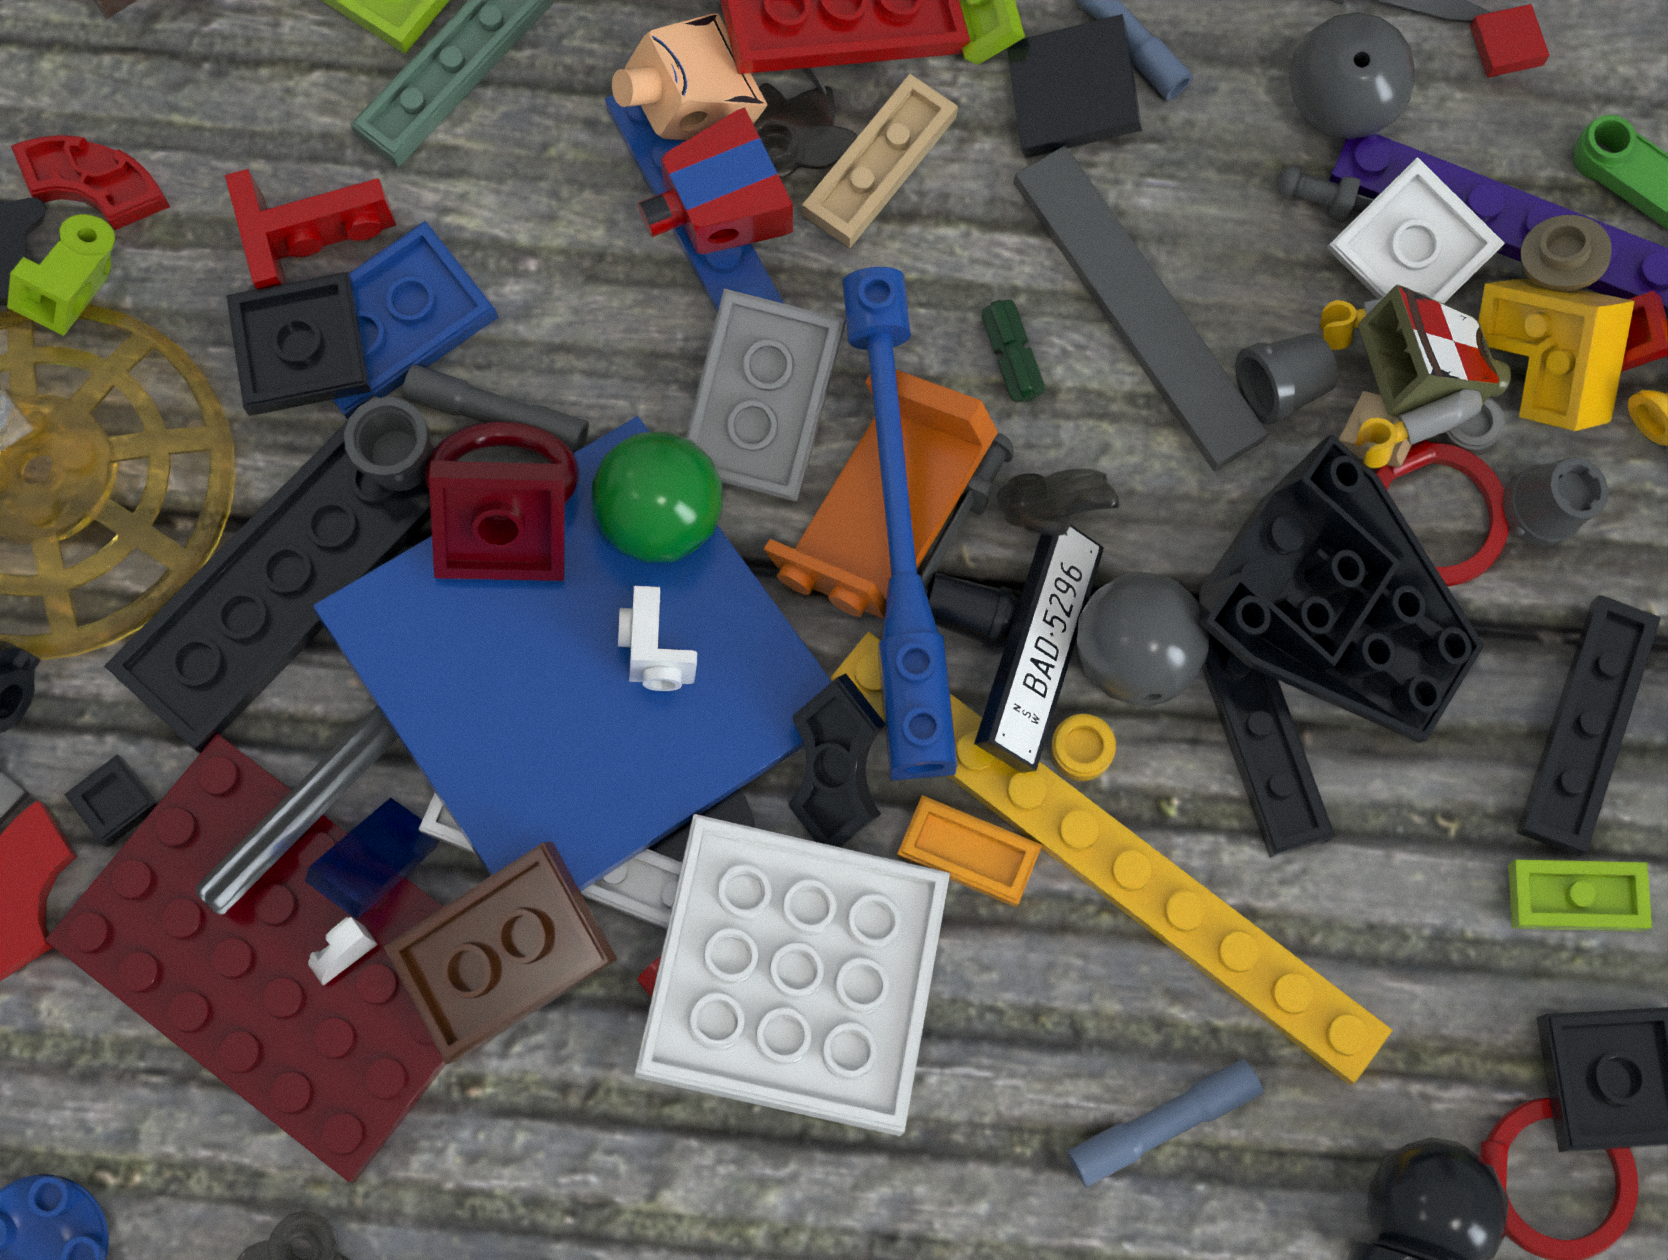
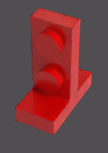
[225,169,396,289]

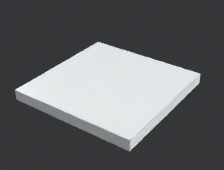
[634,814,950,1136]

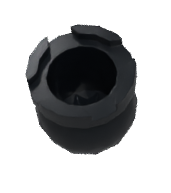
[1347,1137,1508,1260]

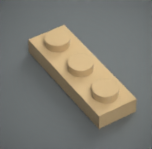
[802,74,958,248]

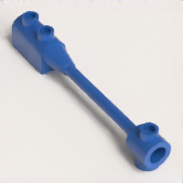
[842,267,958,781]

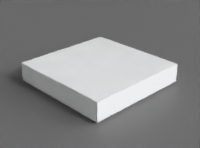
[1326,157,1505,304]

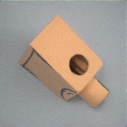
[612,13,768,140]

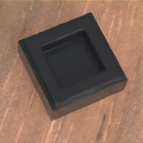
[64,754,158,848]

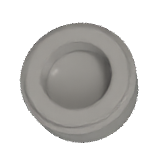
[1438,397,1504,456]

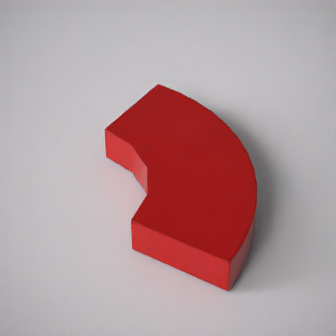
[11,135,170,230]
[0,800,78,982]

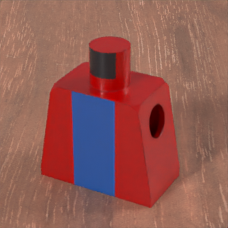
[638,107,793,254]

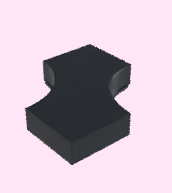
[788,673,886,848]

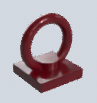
[425,421,579,581]

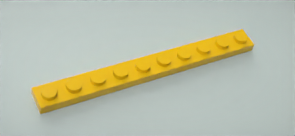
[830,631,1393,1085]

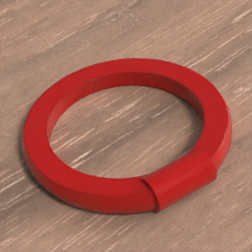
[1374,439,1510,586]
[1480,1097,1639,1260]

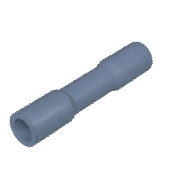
[1074,0,1193,101]
[1066,1058,1263,1188]

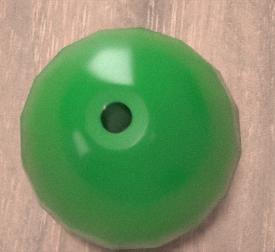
[592,432,723,563]

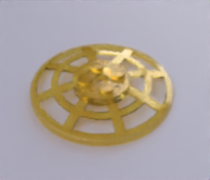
[0,305,235,660]

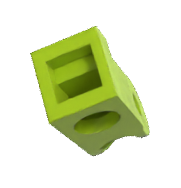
[7,214,115,336]

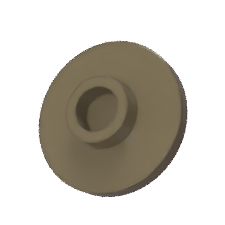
[1521,215,1612,292]

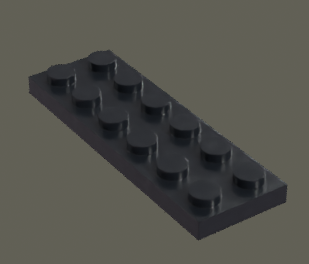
[104,395,434,753]

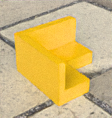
[1478,278,1635,431]

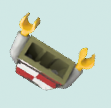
[1320,284,1511,468]

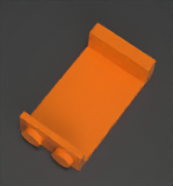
[764,370,998,619]

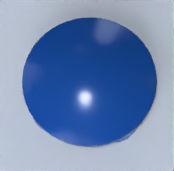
[0,1174,109,1260]

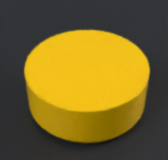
[1050,714,1116,781]

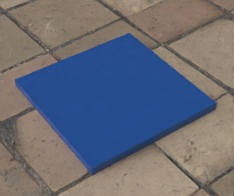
[313,416,832,892]

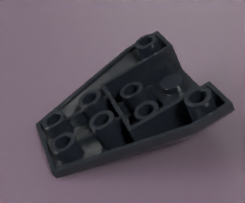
[1199,434,1484,743]

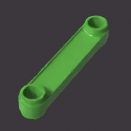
[1573,115,1668,229]

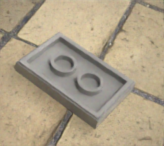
[685,288,846,502]

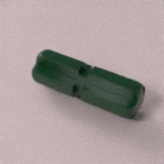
[981,299,1045,403]

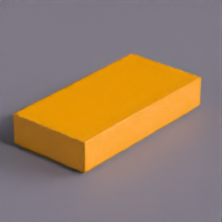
[897,795,1042,908]

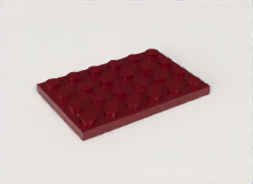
[45,733,446,1183]

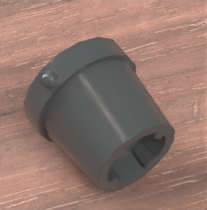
[1235,333,1338,424]
[344,396,431,491]
[1502,457,1609,547]

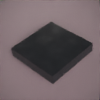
[1007,14,1143,158]
[226,272,371,416]
[1536,1007,1668,1153]

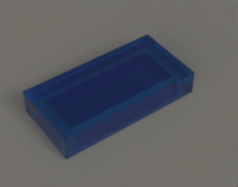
[304,797,439,919]

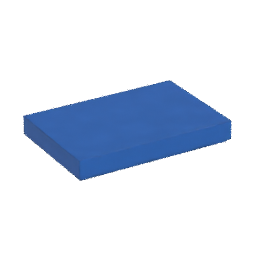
[332,221,498,420]

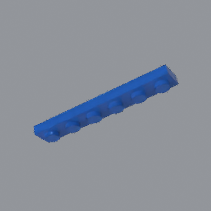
[605,95,784,314]

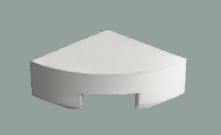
[308,917,378,985]

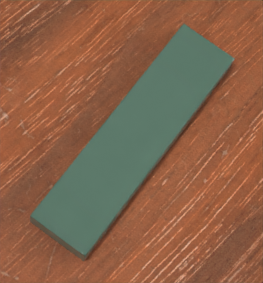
[350,0,554,168]

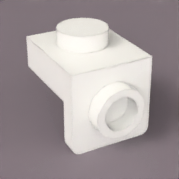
[618,586,697,691]

